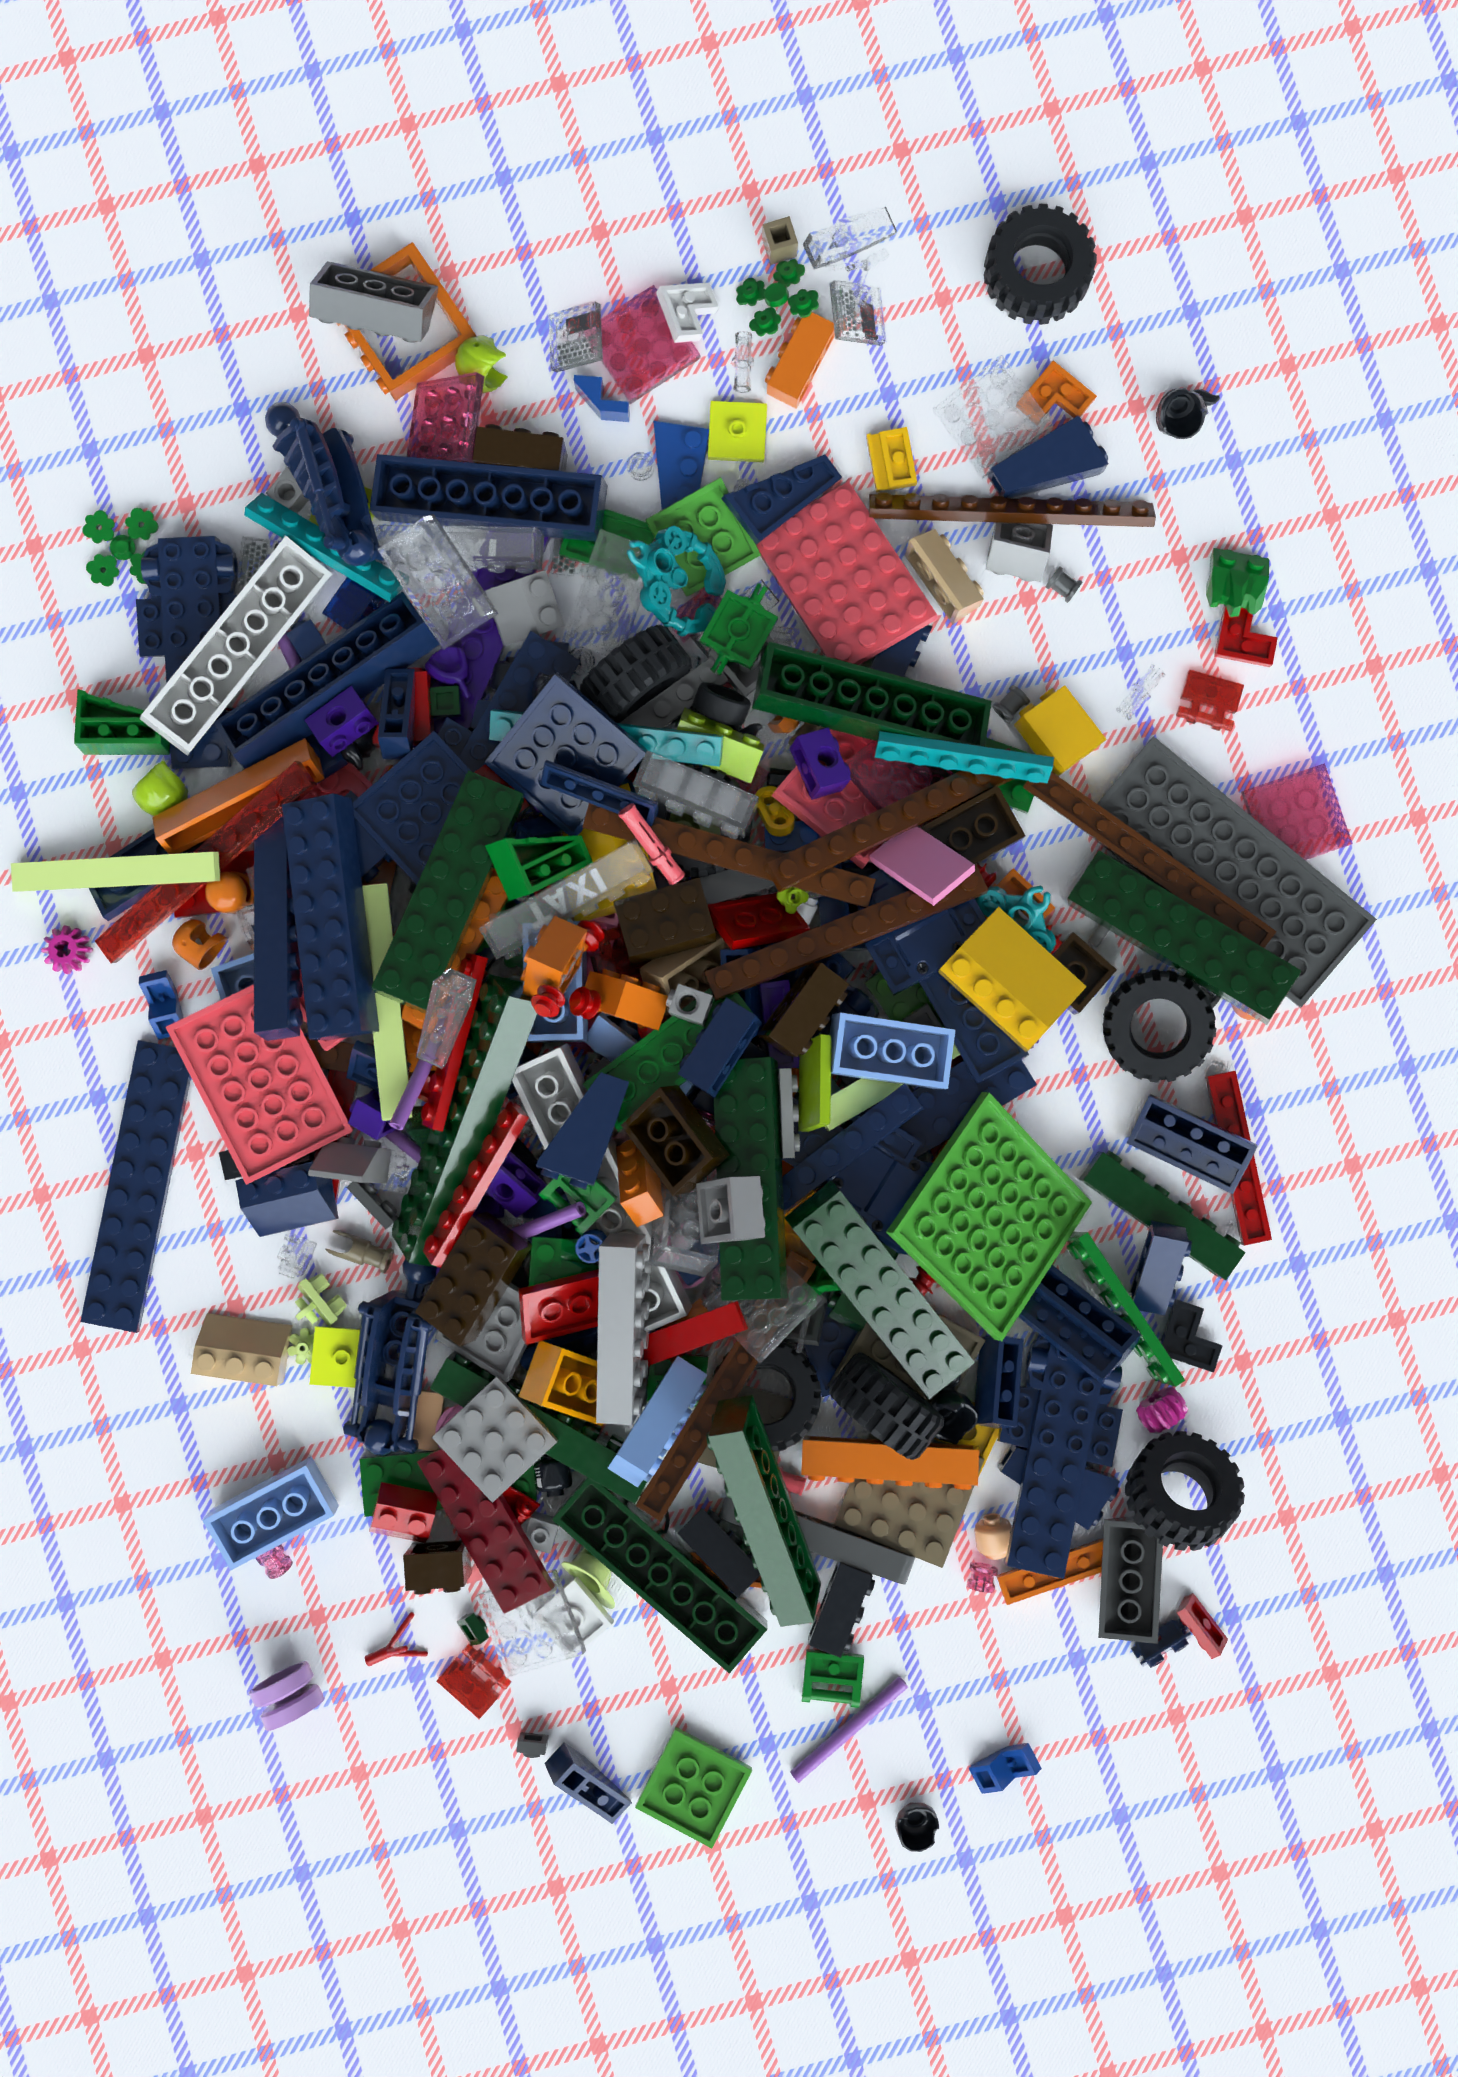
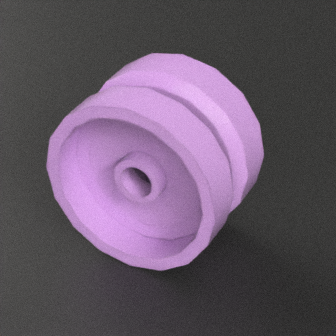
[248,1661,325,1731]

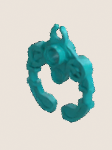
[627,526,726,637]
[974,885,1056,953]

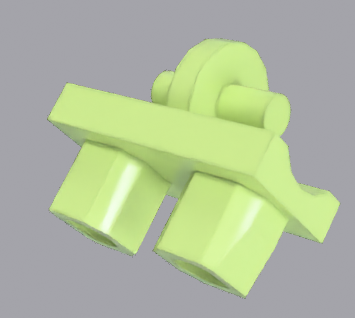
[295,1273,347,1327]

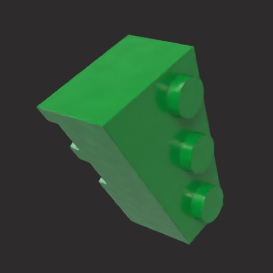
[74,689,170,755]
[485,835,593,901]

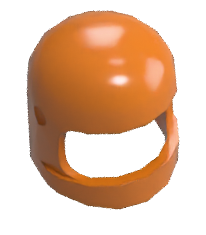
[205,871,254,914]
[172,919,228,970]

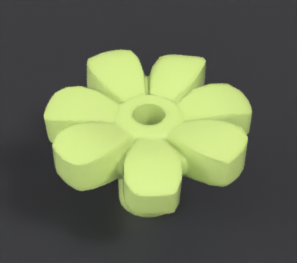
[287,1328,314,1365]

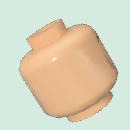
[974,1513,1012,1560]

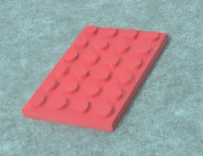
[756,481,937,665]
[166,984,353,1185]

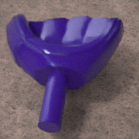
[424,646,472,699]

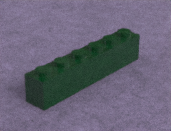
[1079,1150,1246,1281]

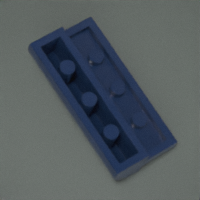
[1127,1093,1258,1194]
[1018,1265,1141,1384]

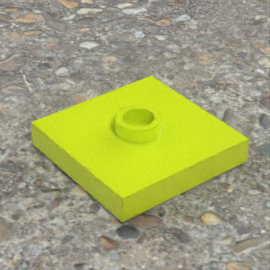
[708,401,767,463]
[309,1326,360,1388]

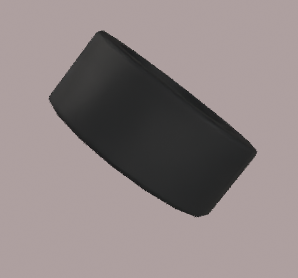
[692,682,751,726]

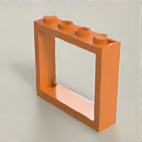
[336,242,476,401]

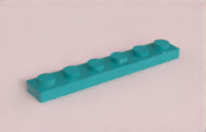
[244,493,407,602]
[875,731,1054,783]

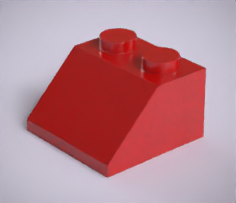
[368,1482,437,1543]

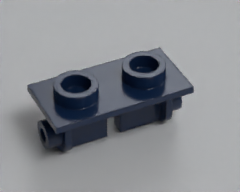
[1131,1618,1191,1669]

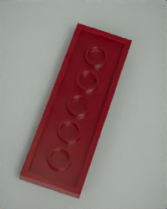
[417,1448,555,1614]

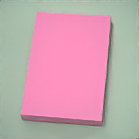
[870,826,975,906]

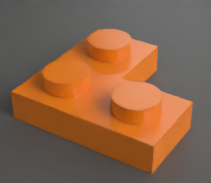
[1016,360,1097,425]

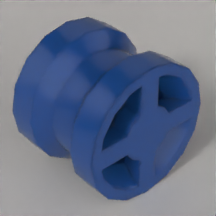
[575,1229,607,1263]

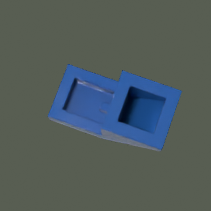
[573,375,630,422]
[138,970,183,1040]
[969,1743,1042,1794]

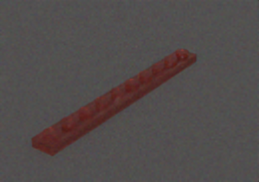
[95,761,317,964]

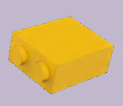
[1014,685,1107,776]

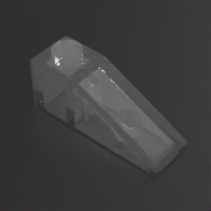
[416,968,476,1069]

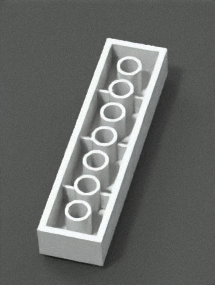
[140,536,332,756]

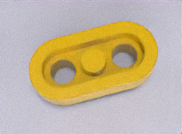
[755,786,795,837]

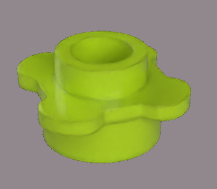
[777,887,809,914]

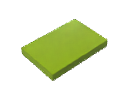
[798,1034,831,1132]

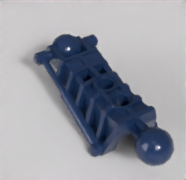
[265,402,388,566]
[343,1258,437,1456]

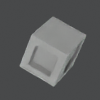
[266,467,309,514]
[666,984,714,1027]
[526,1511,559,1554]

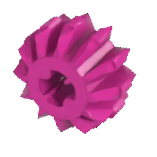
[41,925,93,975]
[1136,1387,1189,1433]

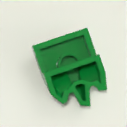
[1206,548,1269,617]
[529,1236,599,1286]

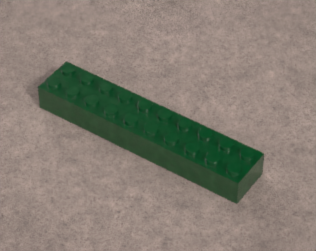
[392,974,537,1268]

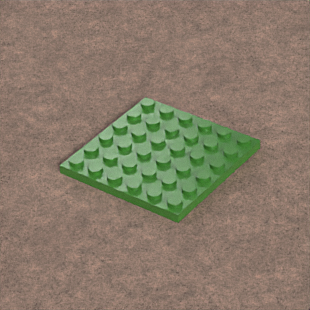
[886,1092,1092,1341]

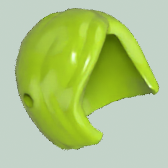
[455,335,508,393]
[132,761,189,816]

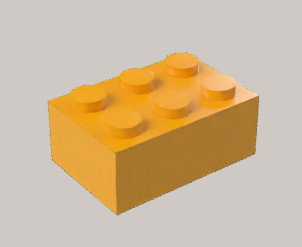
[519,1341,604,1426]

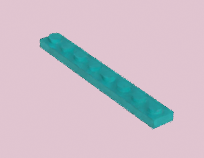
[489,709,724,767]

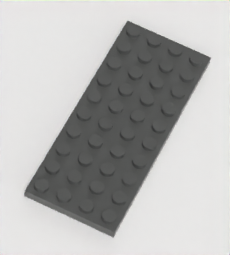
[1089,736,1377,1008]

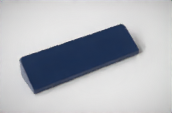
[540,760,658,826]

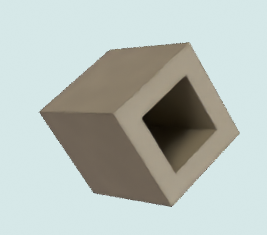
[762,216,798,265]

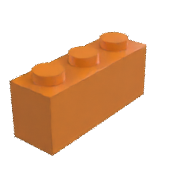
[764,312,837,409]
[616,1139,664,1227]

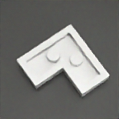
[656,282,719,343]

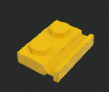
[866,427,917,493]

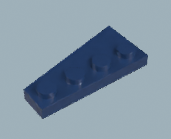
[721,454,842,545]

